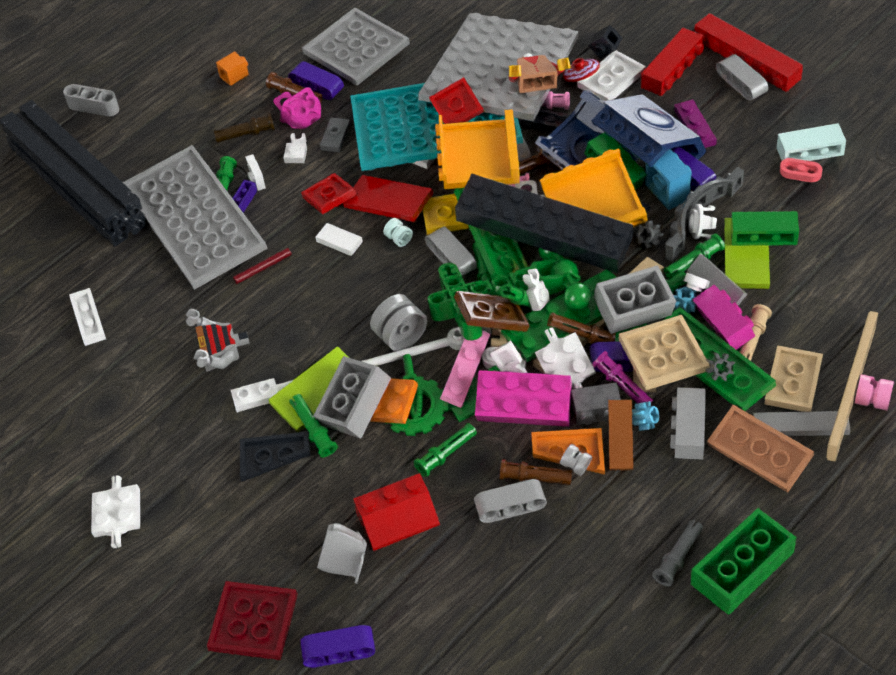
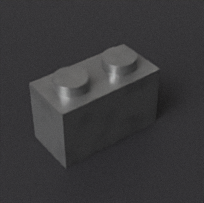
[571,383,621,425]

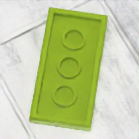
[724,218,770,289]
[268,346,349,433]

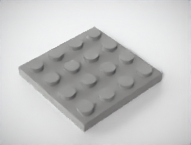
[302,8,410,85]

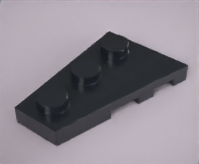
[240,432,310,482]

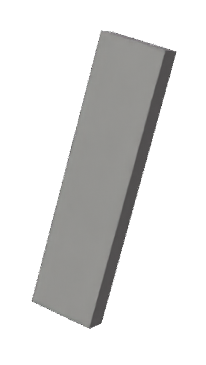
[753,411,850,436]

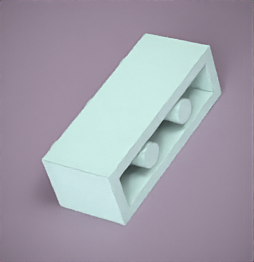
[777,123,846,161]

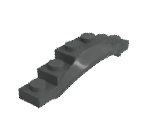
[665,167,744,262]

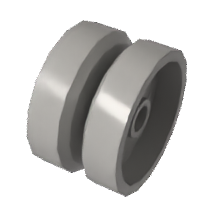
[370,294,427,351]

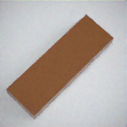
[608,400,633,470]

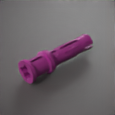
[592,351,654,404]

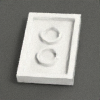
[577,50,646,101]

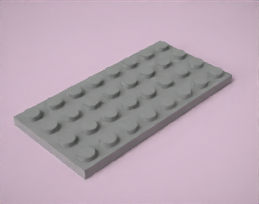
[123,145,268,290]

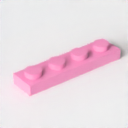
[440,330,490,408]

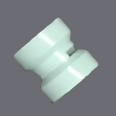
[383,218,413,247]

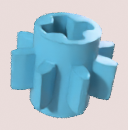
[673,287,696,313]
[632,401,659,431]

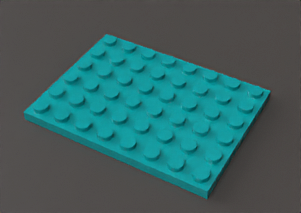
[350,83,523,171]

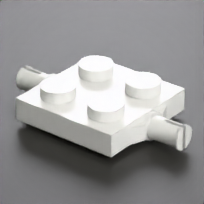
[535,327,596,389]
[91,476,140,548]

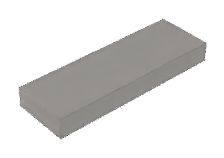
[687,254,747,305]

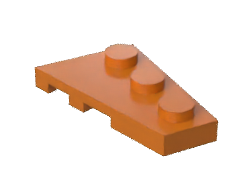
[531,428,605,475]

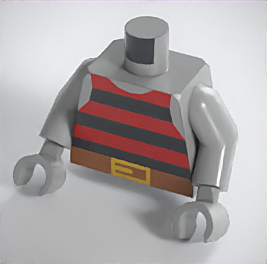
[186,309,250,372]

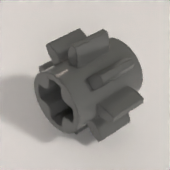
[635,221,664,248]
[705,352,735,381]

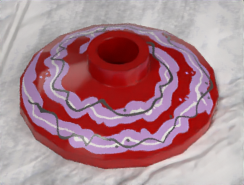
[563,58,600,82]

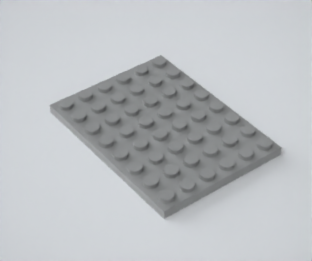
[419,13,578,121]

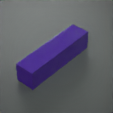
[232,180,257,213]

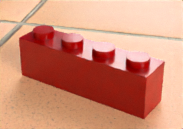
[641,28,704,96]

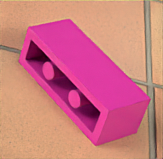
[692,285,755,350]

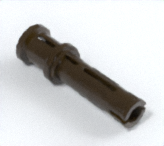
[214,113,275,143]

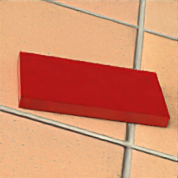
[343,175,433,222]

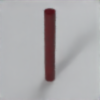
[233,248,292,284]

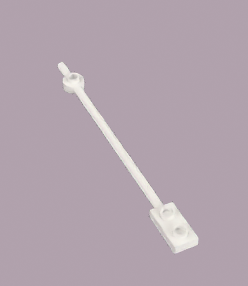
[231,327,492,412]

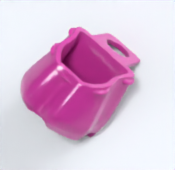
[273,88,321,129]

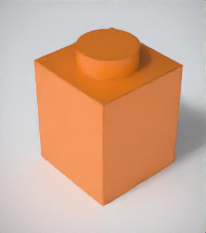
[216,51,249,86]

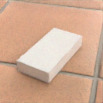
[316,223,363,256]

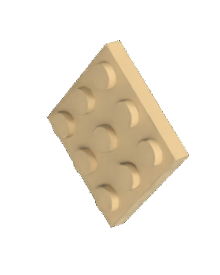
[619,315,710,391]

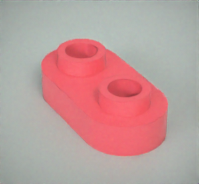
[780,158,822,182]

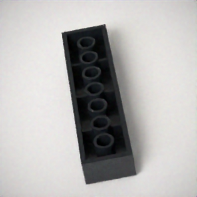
[455,174,633,273]

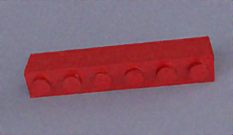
[694,13,803,92]

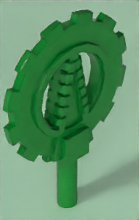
[386,354,449,436]

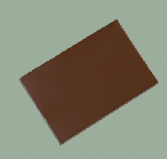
[454,291,530,332]

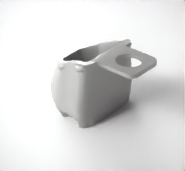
[317,523,367,584]

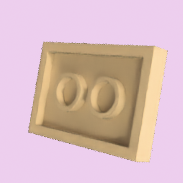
[764,345,823,412]

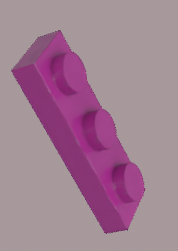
[674,99,717,148]

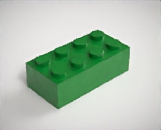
[691,508,797,615]

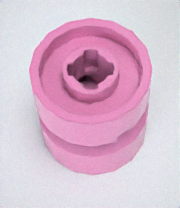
[855,374,894,411]

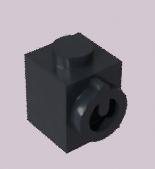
[588,25,623,59]

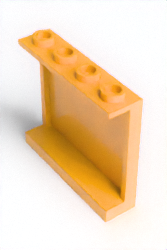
[435,109,520,189]
[540,149,648,228]

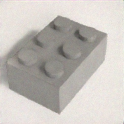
[593,265,676,334]
[313,356,391,439]

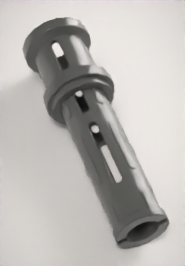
[652,520,703,587]

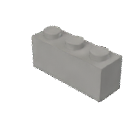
[670,387,705,459]

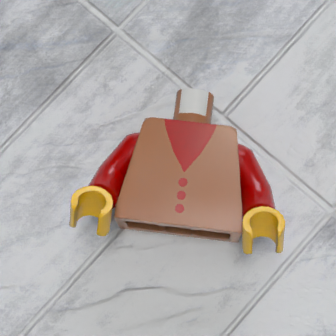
[508,54,570,93]

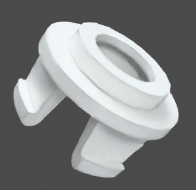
[688,204,717,239]

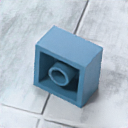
[645,149,692,210]

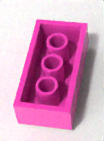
[475,370,572,427]

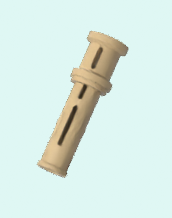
[739,304,772,361]

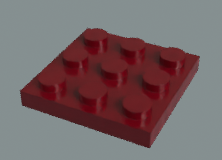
[207,581,298,660]

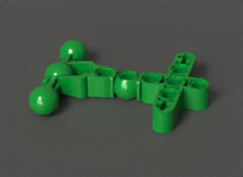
[428,248,592,341]

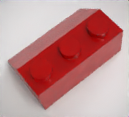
[353,473,440,551]

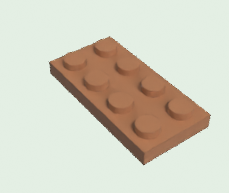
[707,405,814,493]

